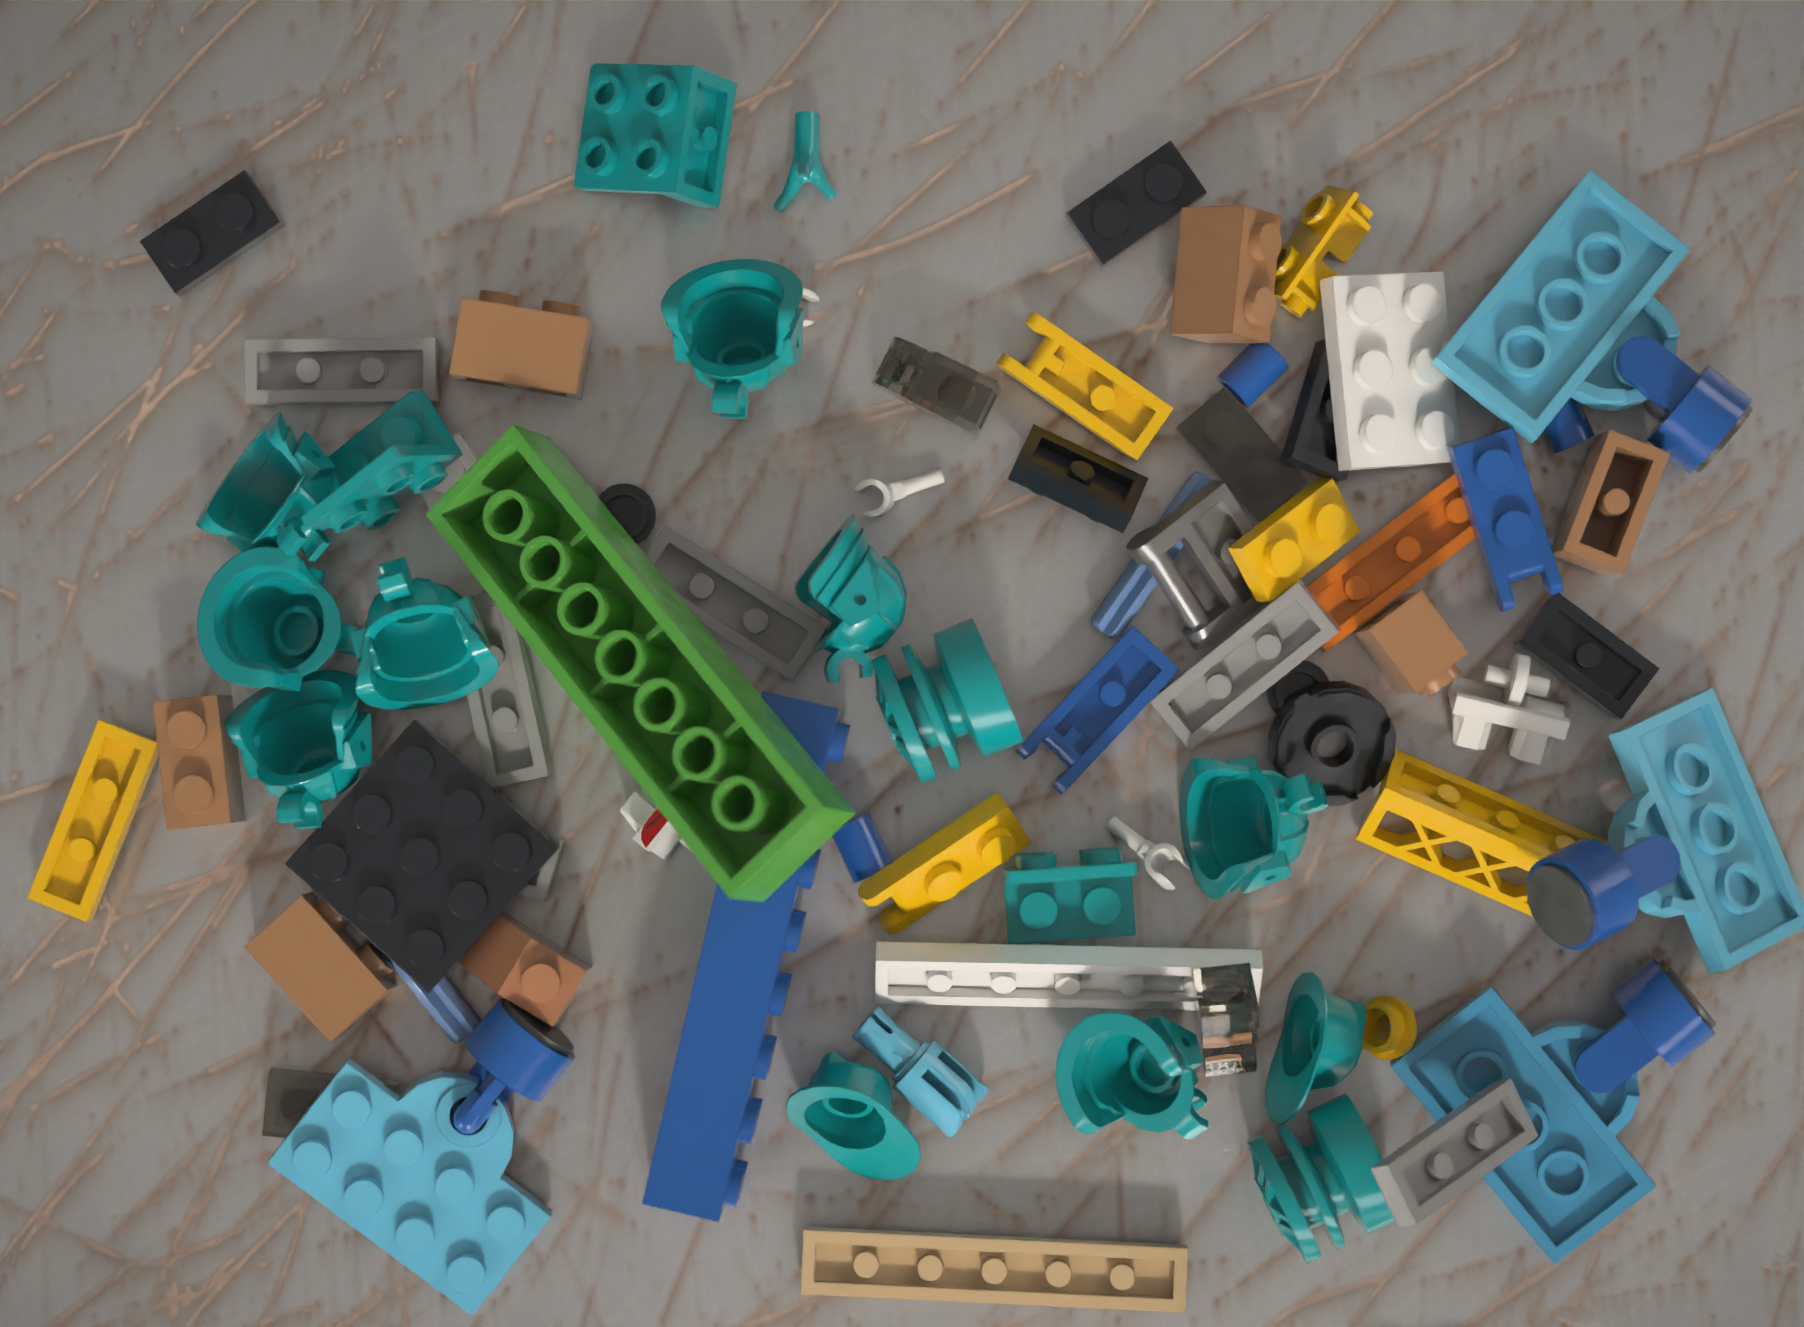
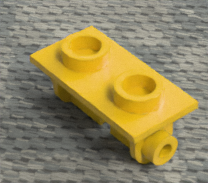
[1274,185,1373,318]

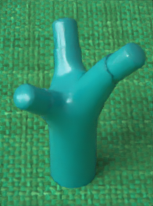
[774,111,837,212]

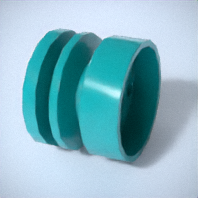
[871,618,1024,784]
[1246,1093,1396,1265]

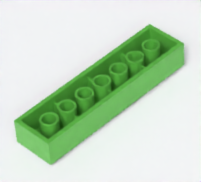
[426,424,856,902]

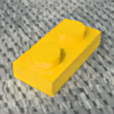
[1228,478,1360,602]

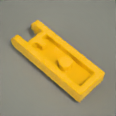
[996,311,1174,462]
[858,791,1032,934]

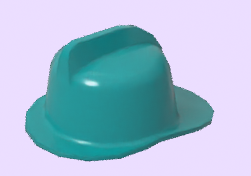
[1265,972,1366,1124]
[785,1051,921,1181]

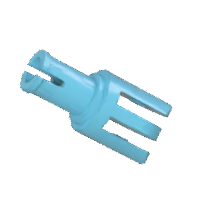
[851,1006,989,1137]

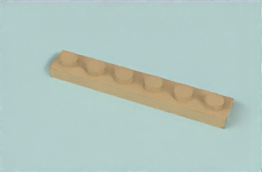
[800,1226,1188,1313]

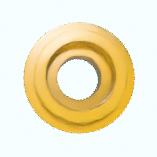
[1362,996,1417,1060]

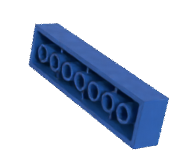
[642,691,850,1222]

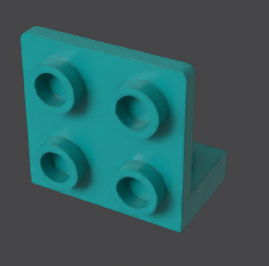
[574,63,737,208]
[301,391,463,533]
[1003,847,1138,944]

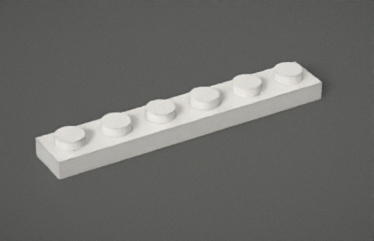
[875,942,1263,1012]

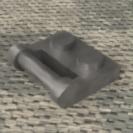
[1126,479,1265,649]

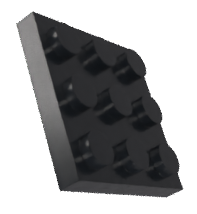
[285,720,560,993]

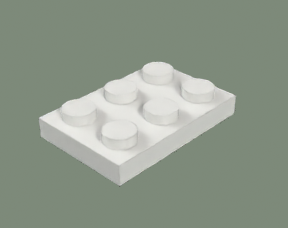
[1320,272,1460,471]

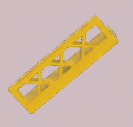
[1356,748,1608,917]

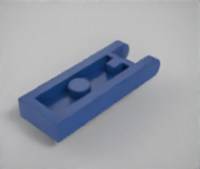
[1447,427,1563,612]
[1015,626,1180,795]

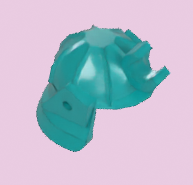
[661,259,804,419]
[196,411,336,562]
[795,513,907,683]
[197,547,362,691]
[350,557,499,710]
[225,670,372,830]
[1179,755,1329,899]
[1056,1012,1209,1140]

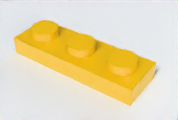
[27,720,158,922]

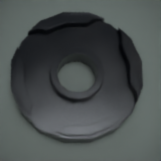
[1268,681,1396,806]

